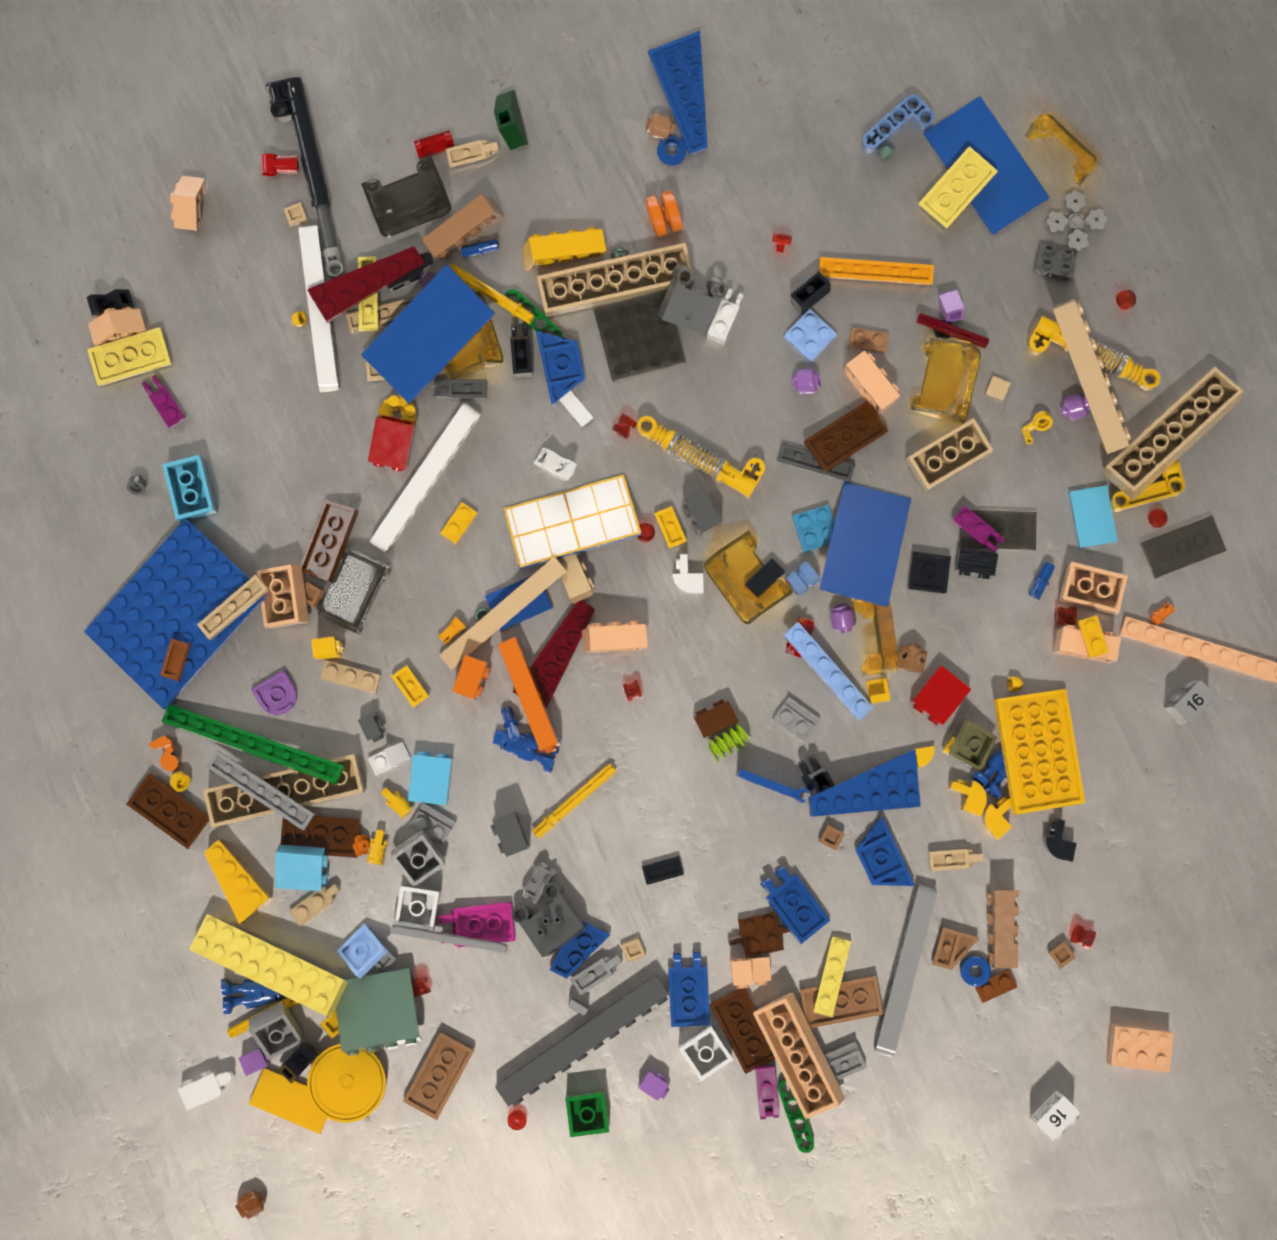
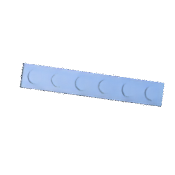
[783,622,874,721]

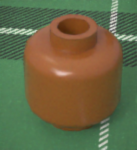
[235,1190,265,1220]

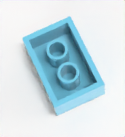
[162,455,217,522]

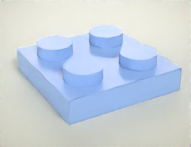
[783,309,837,363]
[337,924,388,979]

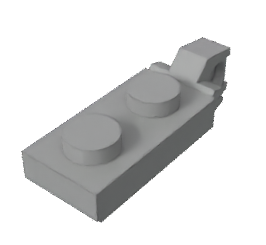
[570,954,622,996]

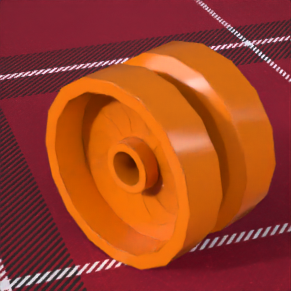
[645,190,683,238]

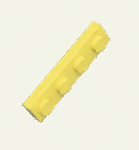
[358,256,379,331]
[813,937,851,1018]

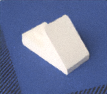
[368,742,411,776]

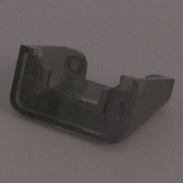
[361,156,452,237]
[316,547,393,635]

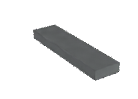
[777,443,855,483]

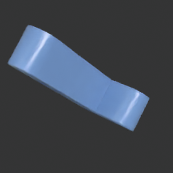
[861,94,935,153]

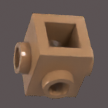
[896,643,928,674]

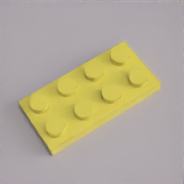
[918,146,998,229]
[87,327,172,386]

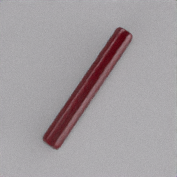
[916,313,989,348]

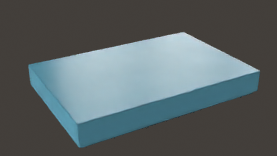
[1068,485,1118,548]

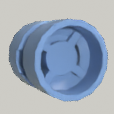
[785,561,821,597]

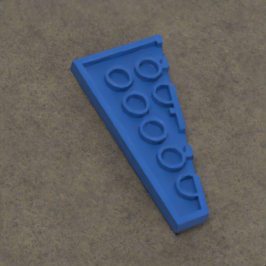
[648,31,707,156]
[808,749,921,817]

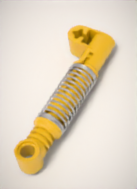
[1027,315,1160,391]
[637,416,765,498]

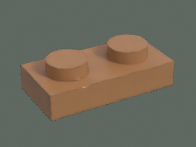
[848,327,889,353]

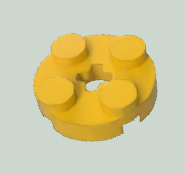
[379,396,417,422]

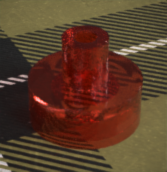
[1116,289,1136,310]
[507,1110,527,1130]

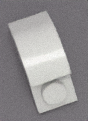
[534,448,577,482]
[672,554,704,594]

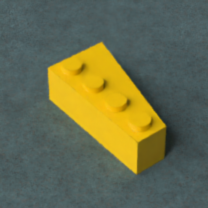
[522,227,606,270]
[204,839,273,924]

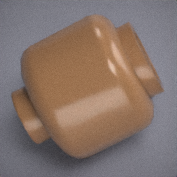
[646,113,675,140]

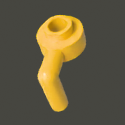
[1021,411,1053,444]

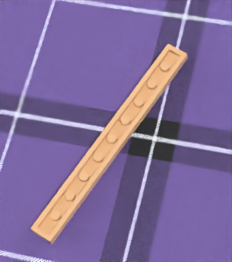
[1119,616,1277,684]

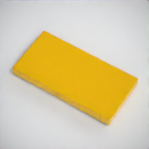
[249,1067,327,1134]

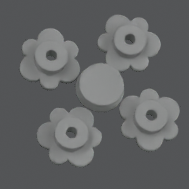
[1046,190,1107,251]

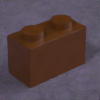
[694,699,739,739]

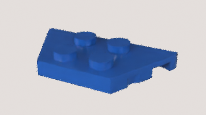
[536,331,585,404]
[855,817,915,886]

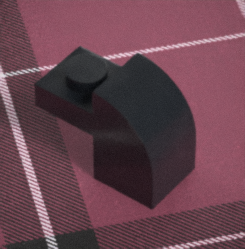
[86,289,134,315]
[1043,819,1077,862]
[277,1041,318,1084]

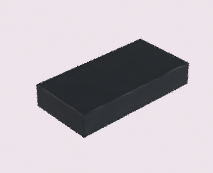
[744,558,785,599]
[642,856,684,885]

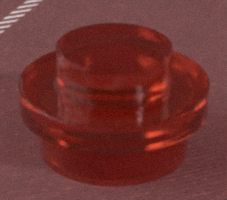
[1148,509,1168,528]

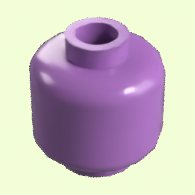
[792,369,821,394]
[1061,393,1091,421]
[829,603,857,633]

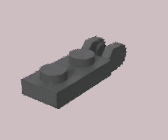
[433,379,487,400]

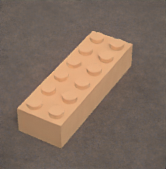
[753,992,845,1119]

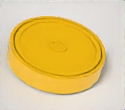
[307,1044,386,1123]

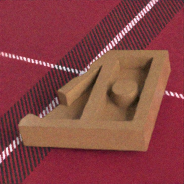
[932,927,979,970]

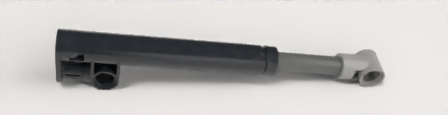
[265,77,346,279]

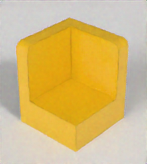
[866,678,891,704]

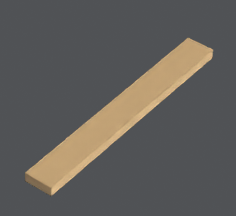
[439,556,567,670]

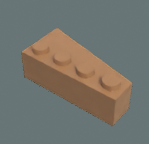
[422,194,504,260]
[986,889,1019,969]

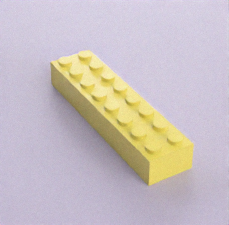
[189,914,348,1017]

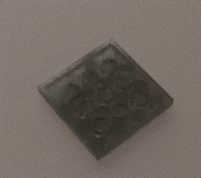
[593,289,686,382]

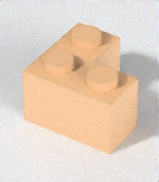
[170,176,205,231]
[88,307,146,346]
[730,956,771,989]

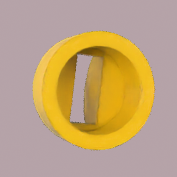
[290,311,307,327]
[1008,676,1023,692]

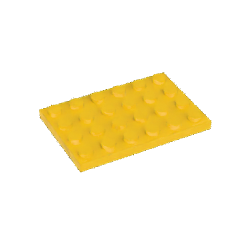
[994,689,1085,815]

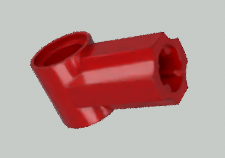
[261,153,299,177]

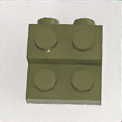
[948,720,998,771]

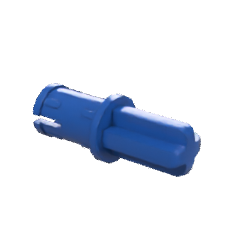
[461,238,499,257]
[1028,562,1055,600]
[501,707,520,742]

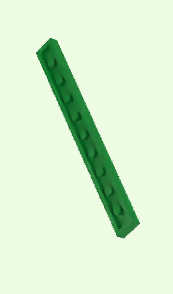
[161,704,344,785]

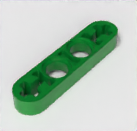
[504,289,563,338]
[778,1078,814,1153]

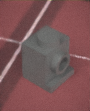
[358,712,384,743]

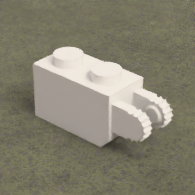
[707,288,744,345]
[178,1070,235,1111]

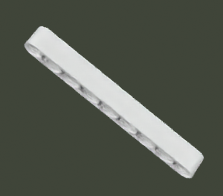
[299,225,340,393]
[370,403,481,553]

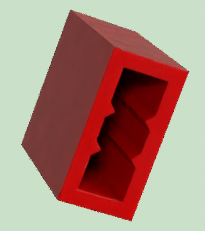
[368,414,417,471]
[911,665,972,726]

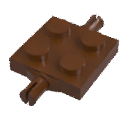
[728,912,790,958]

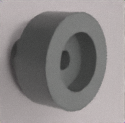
[126,475,147,495]

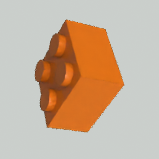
[452,655,491,701]

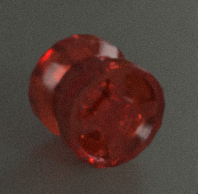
[637,523,655,543]
[622,679,643,702]
[412,977,431,997]

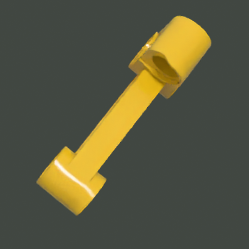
[1110,460,1185,512]

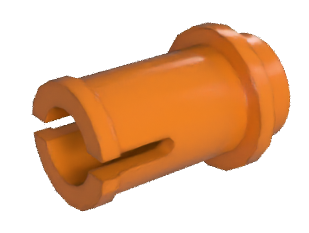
[1150,602,1175,625]

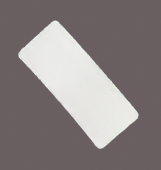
[560,391,593,427]

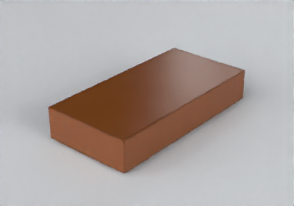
[160,639,191,681]

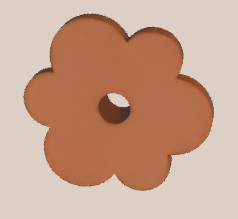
[353,835,370,856]

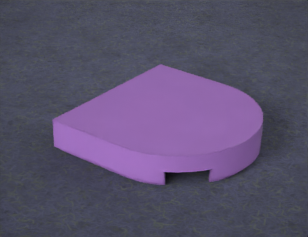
[251,670,297,715]

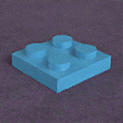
[792,505,834,553]

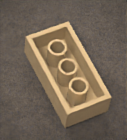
[906,418,994,493]

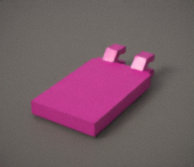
[438,902,515,948]

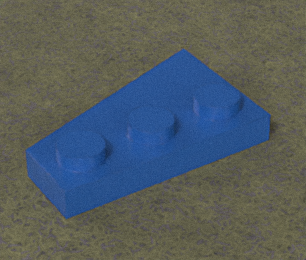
[550,921,610,979]

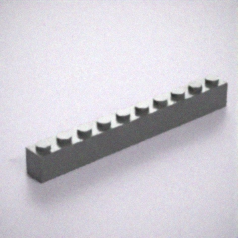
[495,974,669,1107]

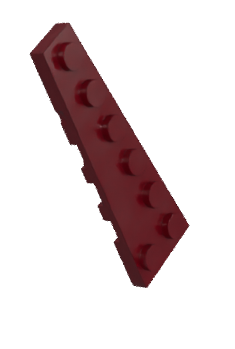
[307,246,425,323]
[512,600,595,709]

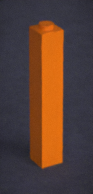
[497,637,560,754]

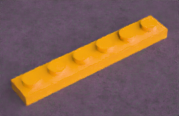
[819,257,934,285]

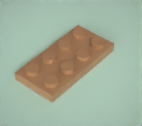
[799,975,883,1028]
[403,1031,474,1120]

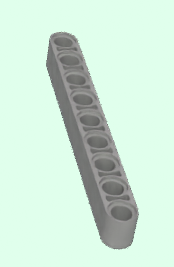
[874,884,937,1057]

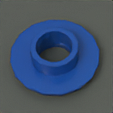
[657,136,687,166]
[960,956,991,987]

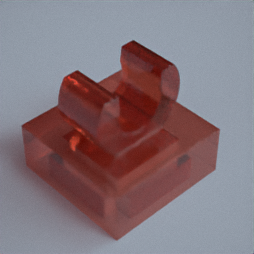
[772,232,792,253]

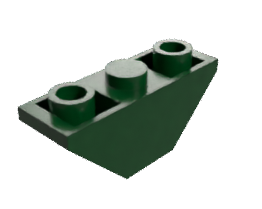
[494,90,529,151]

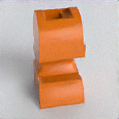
[148,735,181,771]

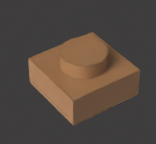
[304,582,325,608]
[819,824,845,850]
[1048,941,1076,969]

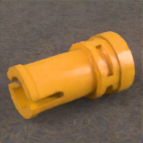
[438,616,466,645]

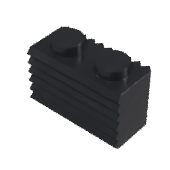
[791,271,831,315]
[955,547,998,580]

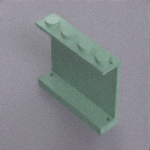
[336,968,422,1056]

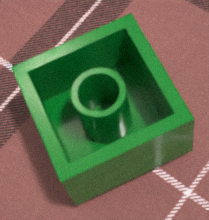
[565,1090,609,1137]

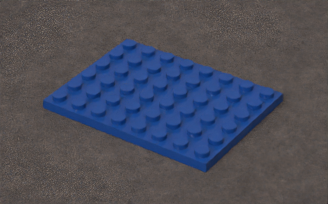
[84,518,268,709]

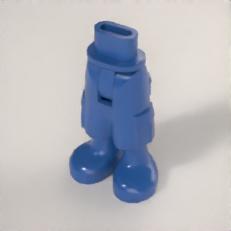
[493,729,562,774]
[972,749,1007,799]
[221,978,287,1015]

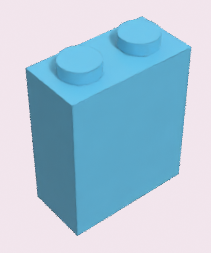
[408,751,453,805]
[275,845,328,891]

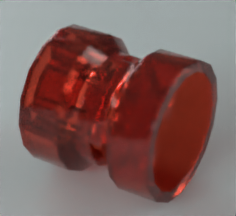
[611,413,637,440]
[1054,606,1077,626]
[1070,924,1096,949]

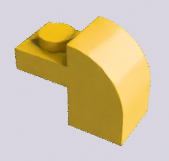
[948,779,987,817]
[982,797,1012,840]

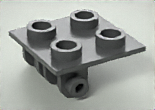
[1034,240,1077,281]

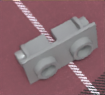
[521,862,556,904]

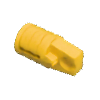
[381,787,414,819]
[366,829,387,865]

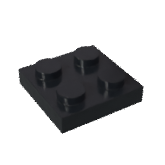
[908,551,951,595]

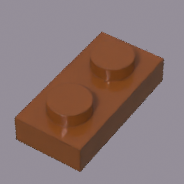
[974,969,1018,1003]

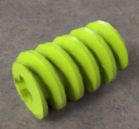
[708,723,751,763]

